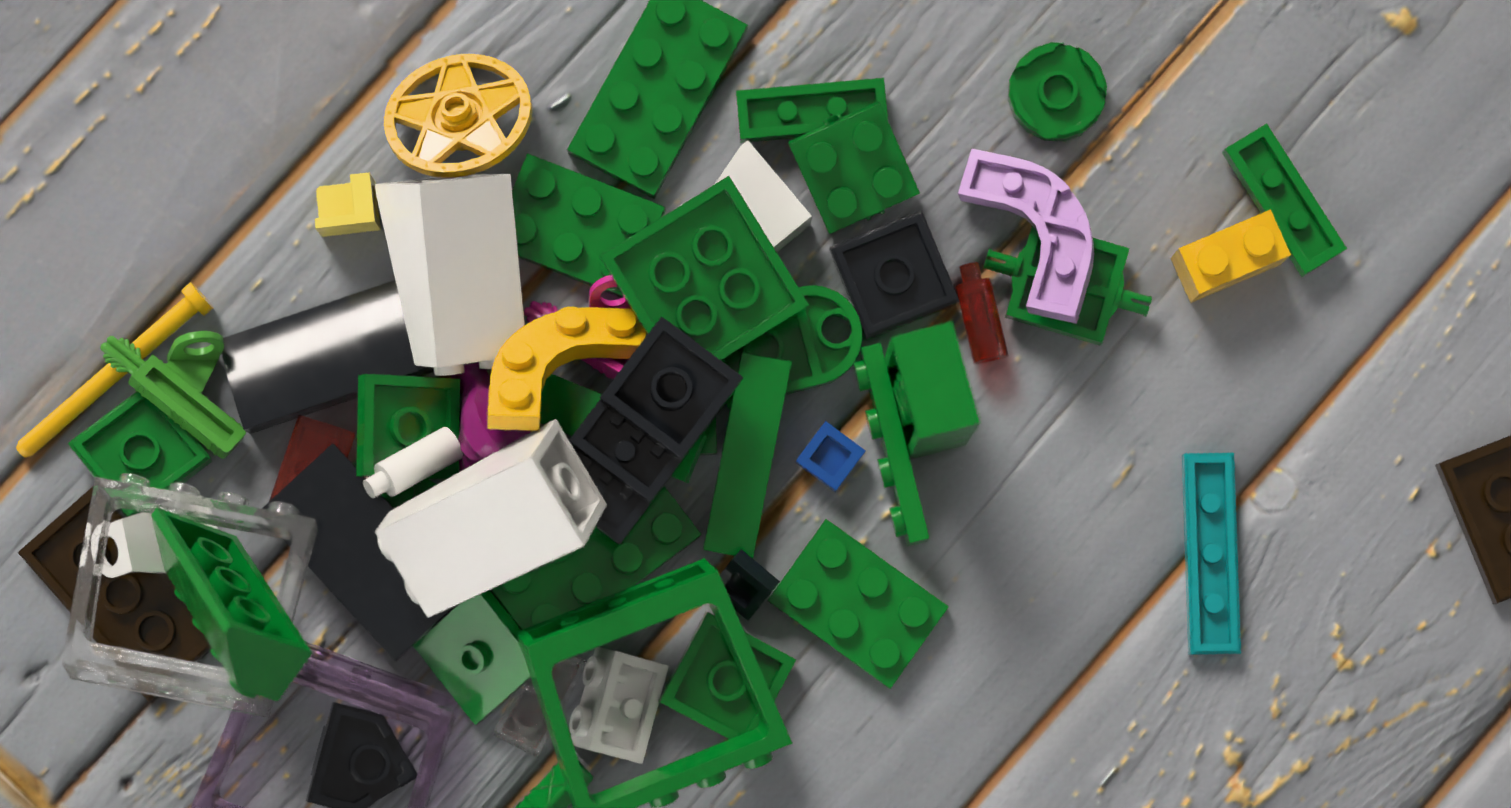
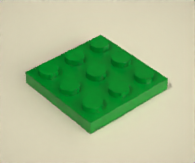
[599,176,809,360]

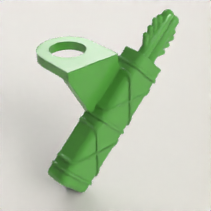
[100,331,246,459]

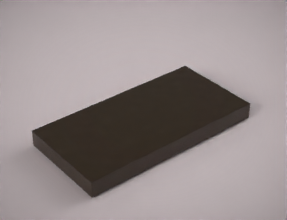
[18,486,212,703]

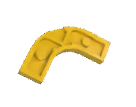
[487,306,646,431]

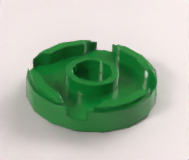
[1008,42,1107,142]

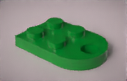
[721,285,862,410]

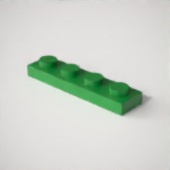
[853,343,929,546]

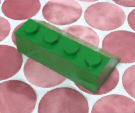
[151,507,312,702]

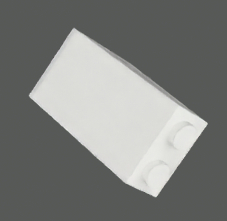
[375,174,525,376]
[375,419,607,618]

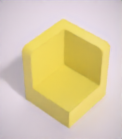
[315,172,381,237]

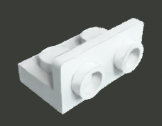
[569,647,669,764]

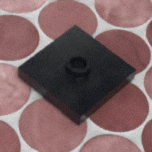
[829,210,960,341]

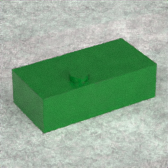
[884,321,980,460]

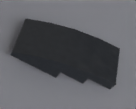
[569,316,744,546]

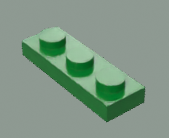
[736,78,888,143]
[1222,123,1347,277]

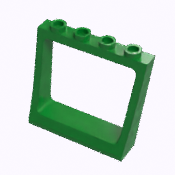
[516,558,793,808]

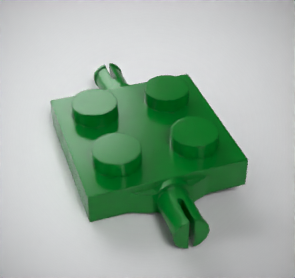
[983,226,1152,346]

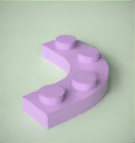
[958,149,1094,324]

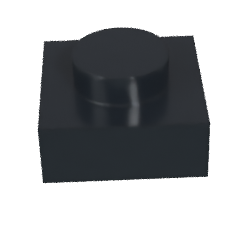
[720,549,780,621]

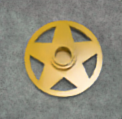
[384,54,532,178]

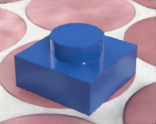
[795,421,866,492]

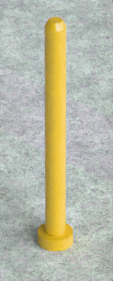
[16,282,214,458]

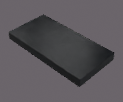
[258,443,458,661]

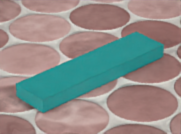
[1182,453,1241,655]

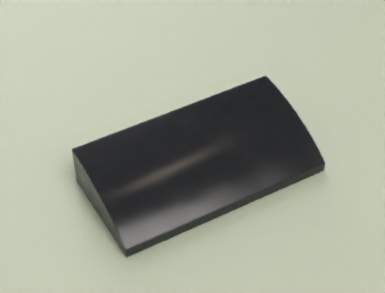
[221,280,434,434]

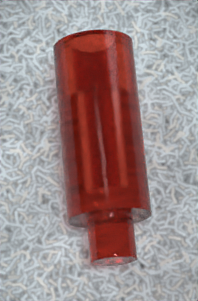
[956,262,1009,364]

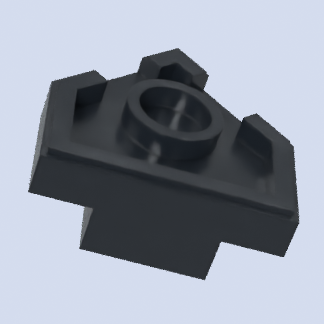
[306,702,419,808]

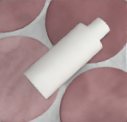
[363,427,463,498]

